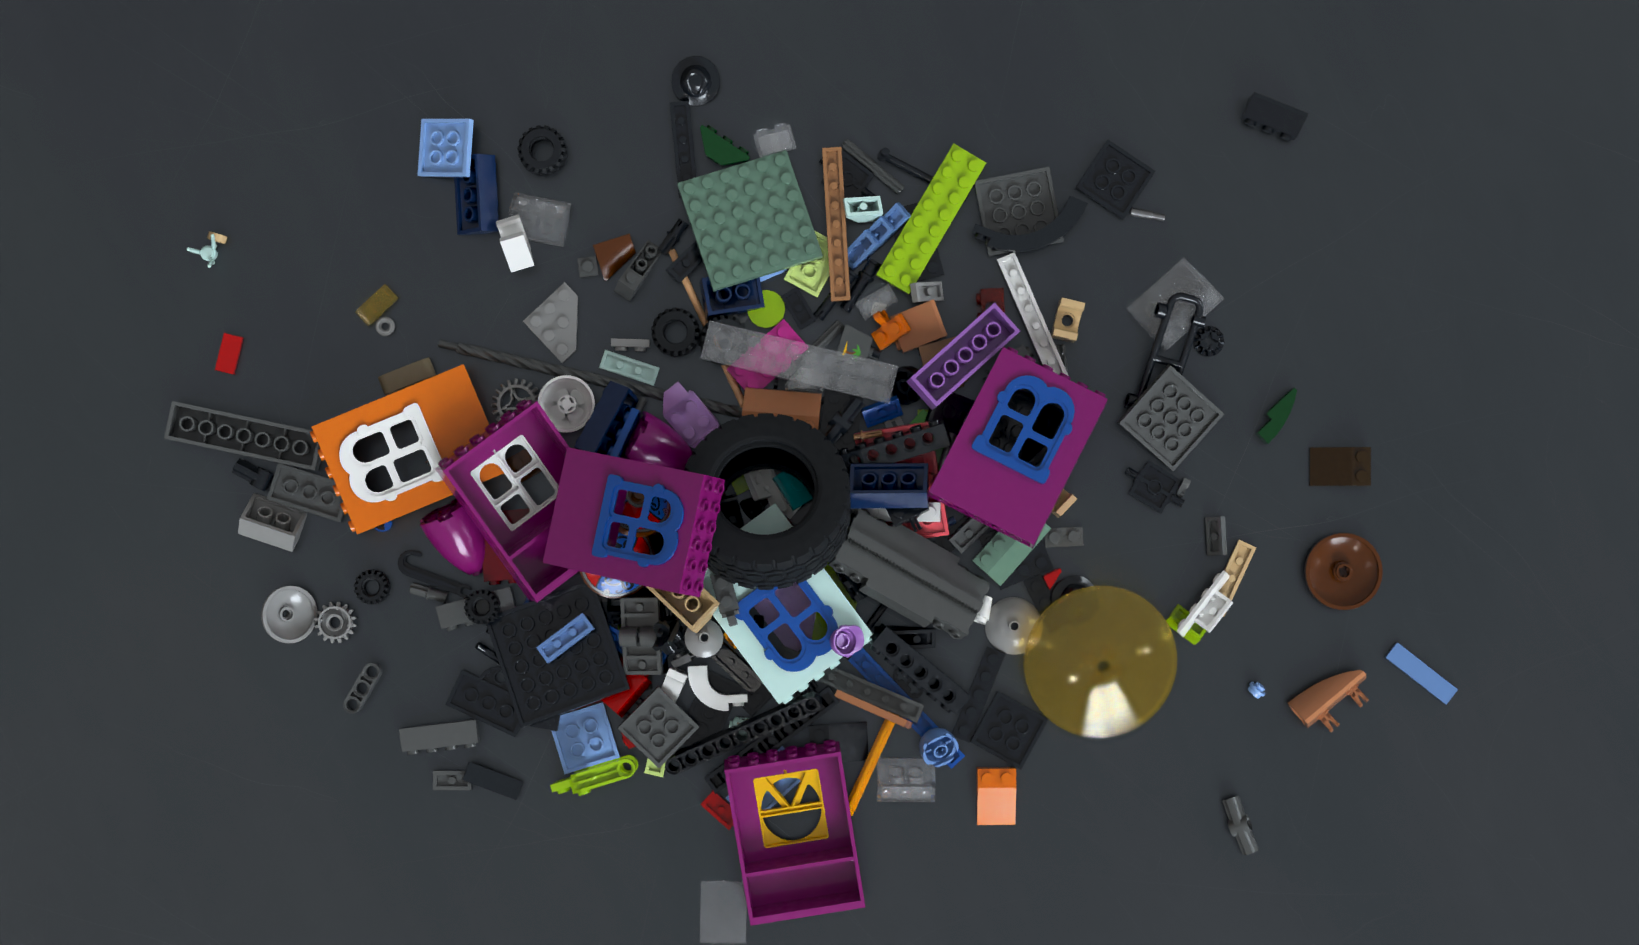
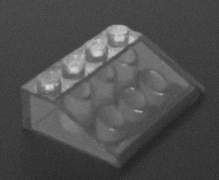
[1126,258,1224,351]

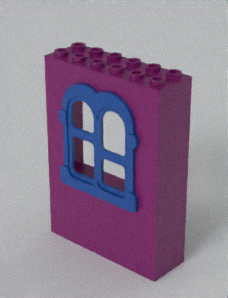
[929,347,1108,549]
[543,447,725,597]

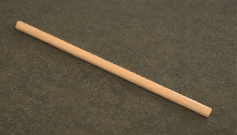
[669,249,744,407]

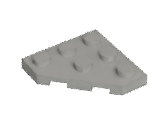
[523,282,578,364]

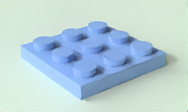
[417,119,474,177]
[551,702,620,774]

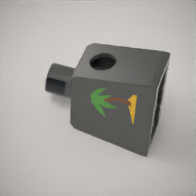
[834,324,882,365]

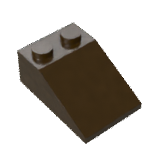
[1309,447,1371,486]

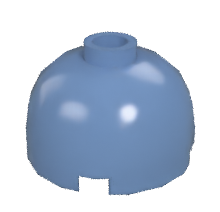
[919,728,959,767]

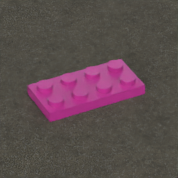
[727,319,809,391]

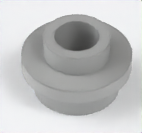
[376,317,395,336]

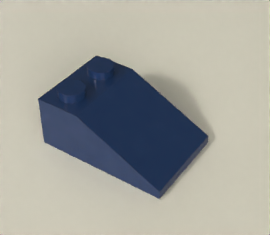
[699,277,765,320]

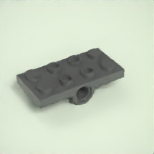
[619,597,663,675]

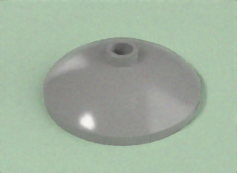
[261,586,318,643]
[985,597,1042,655]

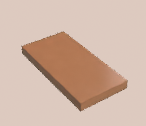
[834,689,913,729]

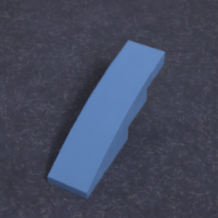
[848,202,911,270]

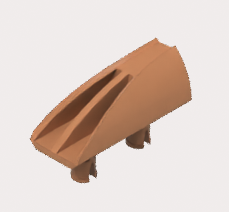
[1288,670,1369,732]

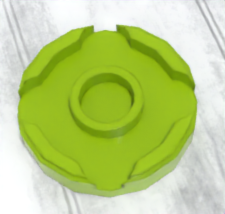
[748,290,785,328]

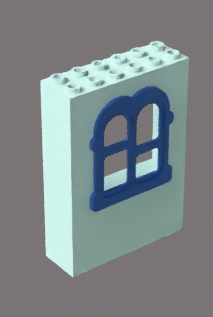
[703,503,873,705]

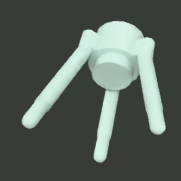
[186,234,218,268]

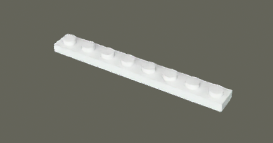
[997,253,1068,375]

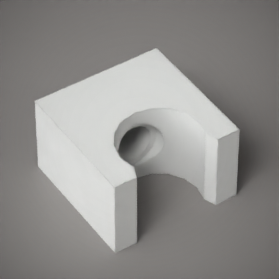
[496,214,534,272]

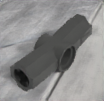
[1222,795,1259,855]

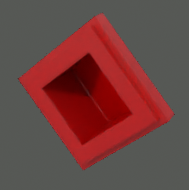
[1043,568,1062,590]

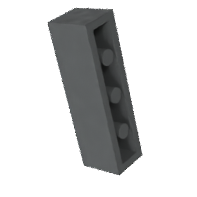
[435,586,517,631]
[399,719,480,755]

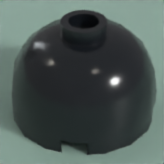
[887,366,921,405]

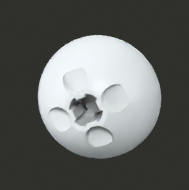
[538,375,595,433]

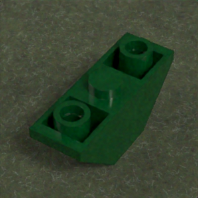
[700,125,750,167]

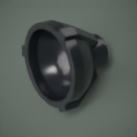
[740,498,768,520]

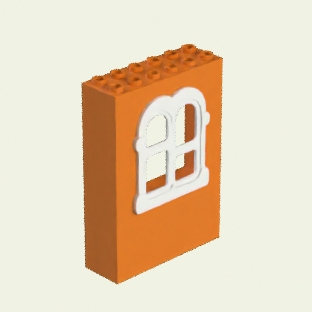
[310,364,504,535]

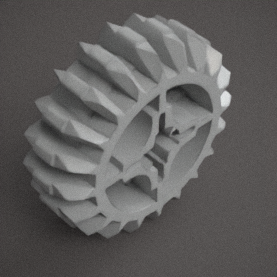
[491,378,539,421]

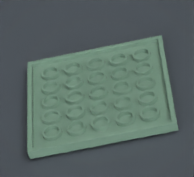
[677,150,823,292]

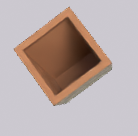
[890,299,947,354]

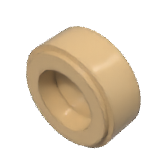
[207,231,227,244]

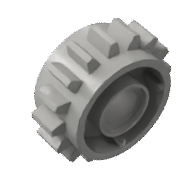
[314,602,357,643]

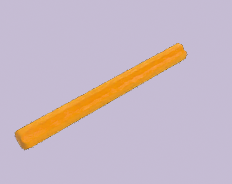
[848,711,899,816]

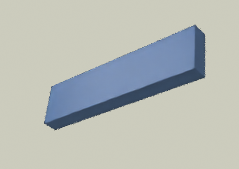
[1385,642,1458,705]

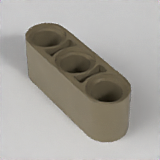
[378,357,436,395]

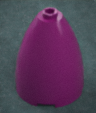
[621,411,693,470]
[420,499,485,576]

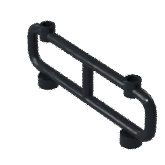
[1124,293,1206,408]

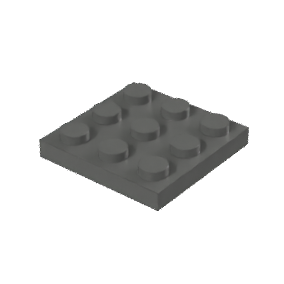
[617,686,699,768]

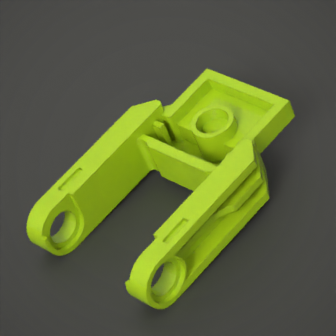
[550,755,639,796]

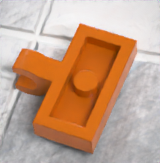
[871,310,911,350]

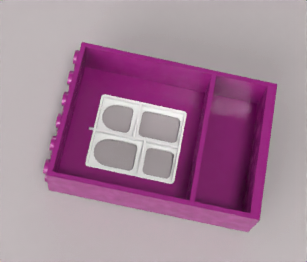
[435,399,579,603]

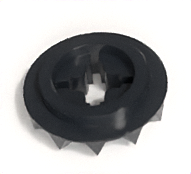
[1194,326,1225,356]

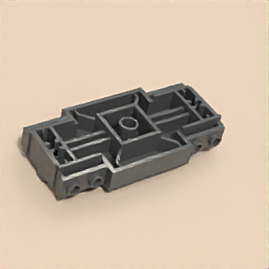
[828,509,990,640]

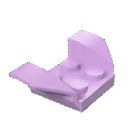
[663,381,719,448]

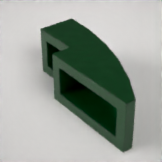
[1255,388,1297,444]

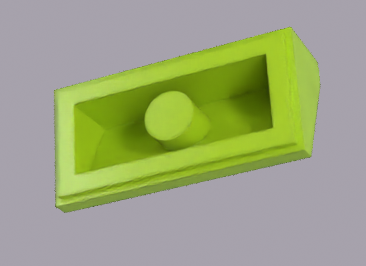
[1165,604,1206,645]

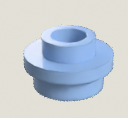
[1247,681,1266,699]

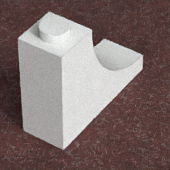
[661,666,688,703]

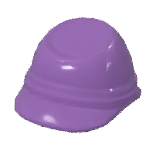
[829,625,864,658]

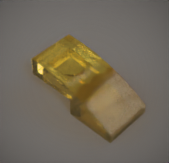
[355,284,398,326]

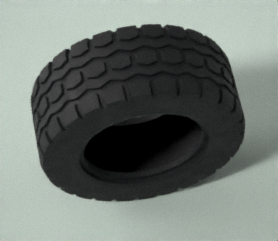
[684,413,851,590]

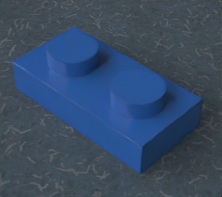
[861,395,903,428]

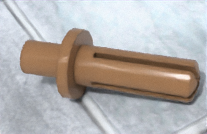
[853,430,883,442]

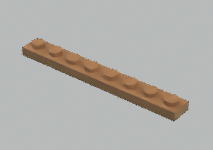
[822,147,851,302]

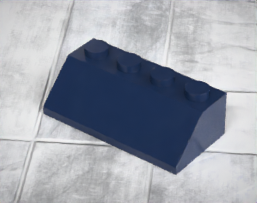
[454,154,499,235]
[574,381,639,455]
[850,463,929,509]

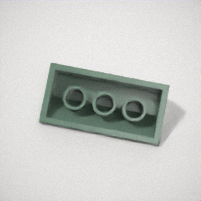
[972,524,1051,586]

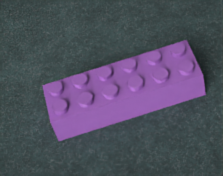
[906,302,1020,410]

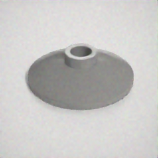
[684,620,723,658]

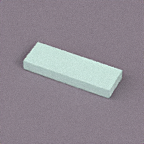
[599,350,660,386]

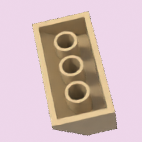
[646,586,720,633]

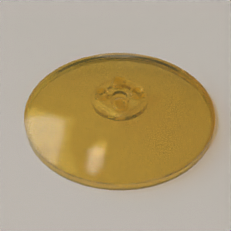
[1024,586,1177,738]

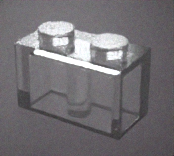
[753,123,796,158]
[855,284,898,321]

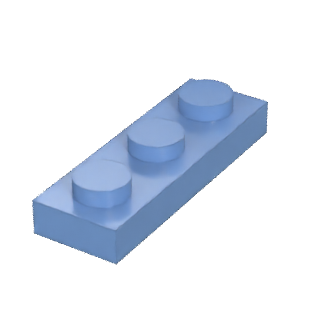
[536,613,595,663]

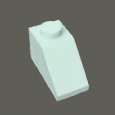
[843,196,883,223]

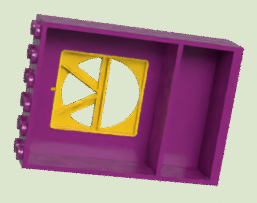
[724,740,865,926]

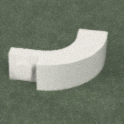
[688,665,748,711]

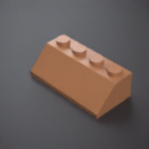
[742,387,822,430]

